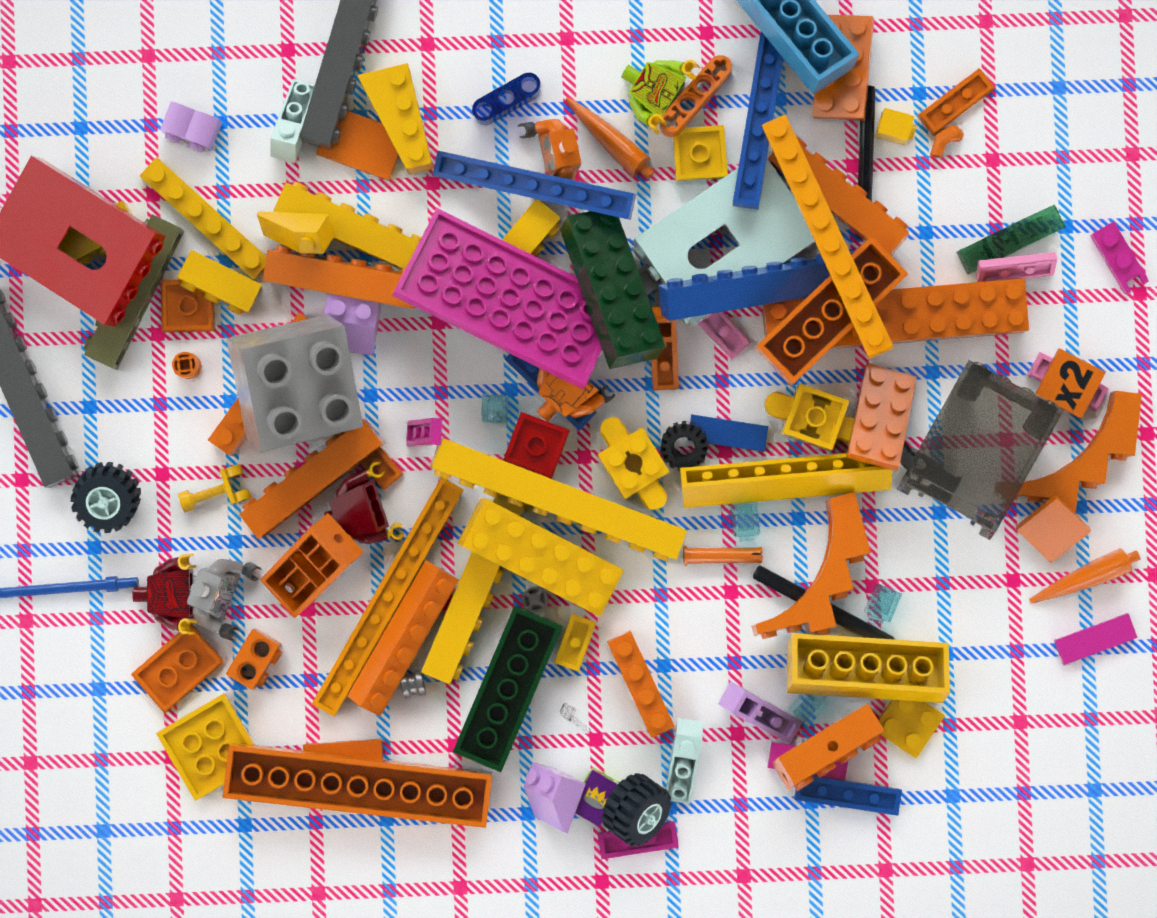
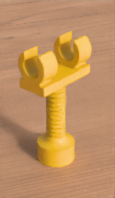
[178,464,252,513]

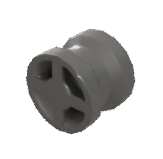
[522,587,548,613]
[401,669,426,699]

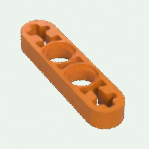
[659,55,732,137]

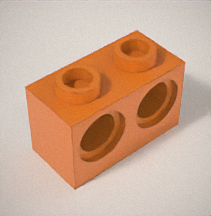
[226,628,283,690]

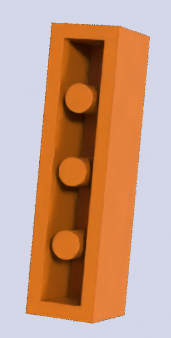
[607,630,675,738]

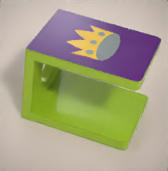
[575,767,619,826]

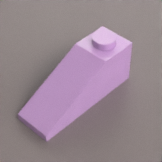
[718,681,803,744]

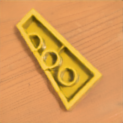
[357,63,434,175]

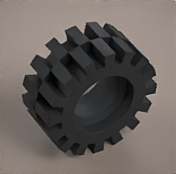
[661,421,708,471]

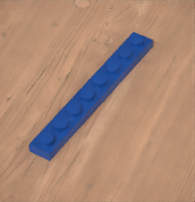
[733,32,783,210]
[432,151,637,220]

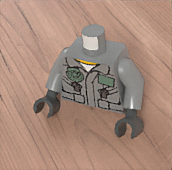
[187,559,262,641]

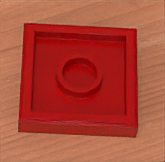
[503,412,570,479]

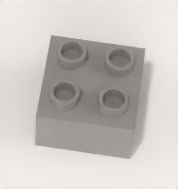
[226,315,363,452]

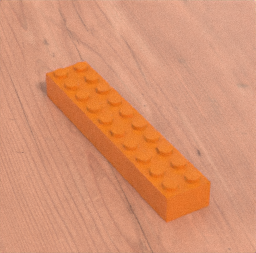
[762,278,1029,349]
[222,742,492,828]

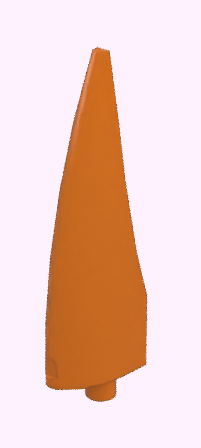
[565,97,655,179]
[1029,548,1141,604]

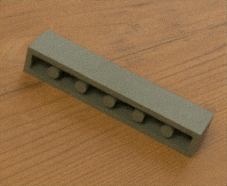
[84,214,185,370]

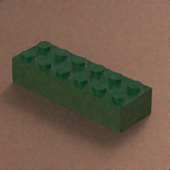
[560,211,666,370]
[453,605,563,773]

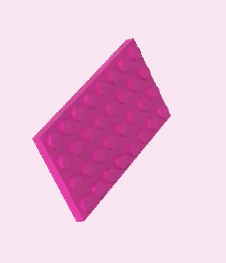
[392,208,602,389]

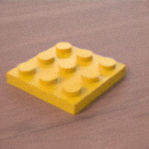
[156,693,255,801]

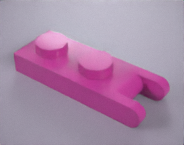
[1090,221,1149,295]

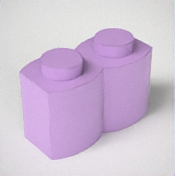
[160,101,222,153]

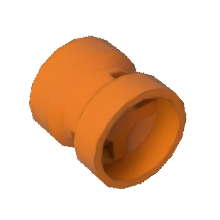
[172,352,202,380]

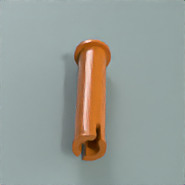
[683,546,763,566]

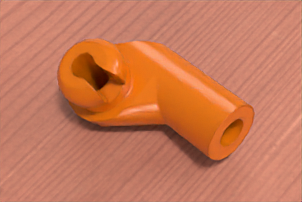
[930,125,964,158]

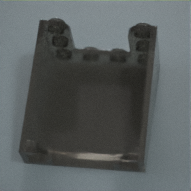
[897,360,1064,540]

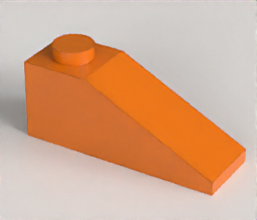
[651,306,679,391]

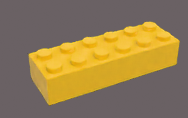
[457,497,624,617]
[787,633,950,703]

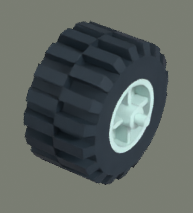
[70,462,141,533]
[602,773,671,847]

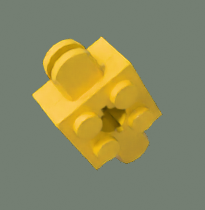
[764,383,854,451]
[597,417,670,510]

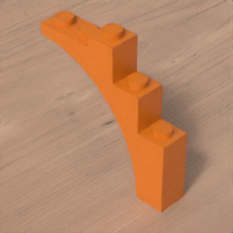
[994,391,1141,512]
[751,492,871,640]

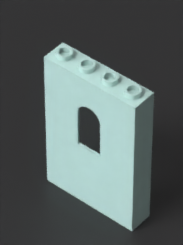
[632,159,815,327]

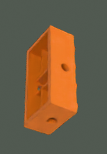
[260,513,364,618]
[772,703,885,791]

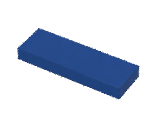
[687,414,768,452]

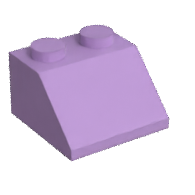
[324,293,382,356]
[524,762,586,833]

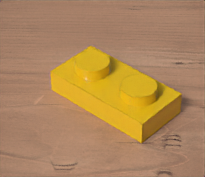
[554,614,596,672]

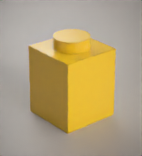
[875,108,917,145]

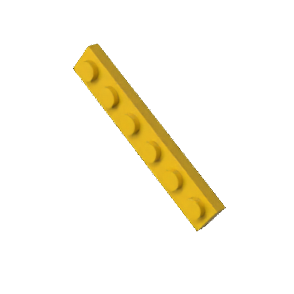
[139,157,266,281]

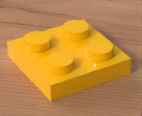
[673,125,728,182]
[878,700,945,759]

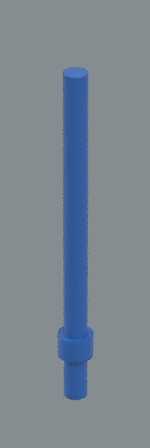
[0,576,139,598]

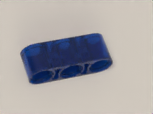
[472,72,541,126]

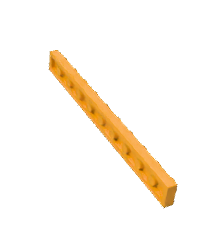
[762,114,893,359]
[312,477,464,717]

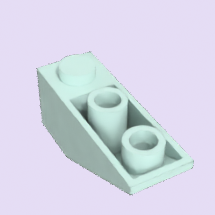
[270,79,315,163]
[666,717,703,804]

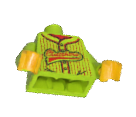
[621,60,700,134]

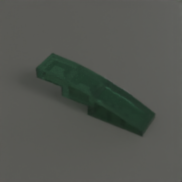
[956,204,1066,275]

